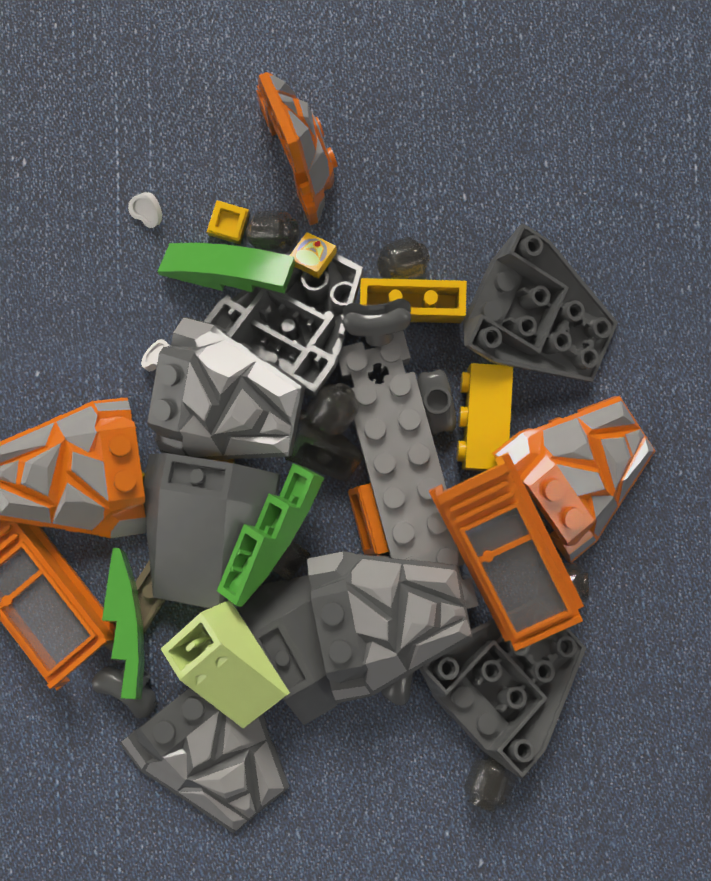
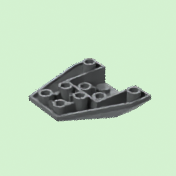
[463,223,618,382]
[143,453,281,608]
[238,575,338,725]
[420,596,586,778]

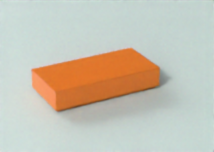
[348,483,389,556]

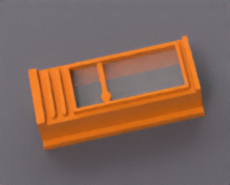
[429,452,584,652]
[0,520,116,690]

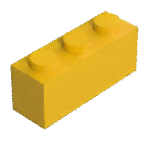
[360,278,467,323]
[456,363,513,471]

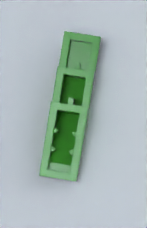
[157,243,295,294]
[217,463,324,607]
[102,548,145,699]

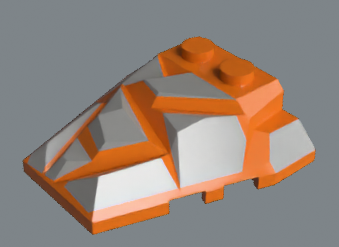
[256,72,338,226]
[492,396,655,563]
[0,397,146,538]

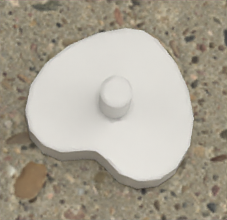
[128,192,162,228]
[141,339,171,372]

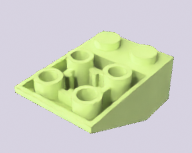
[161,600,290,728]

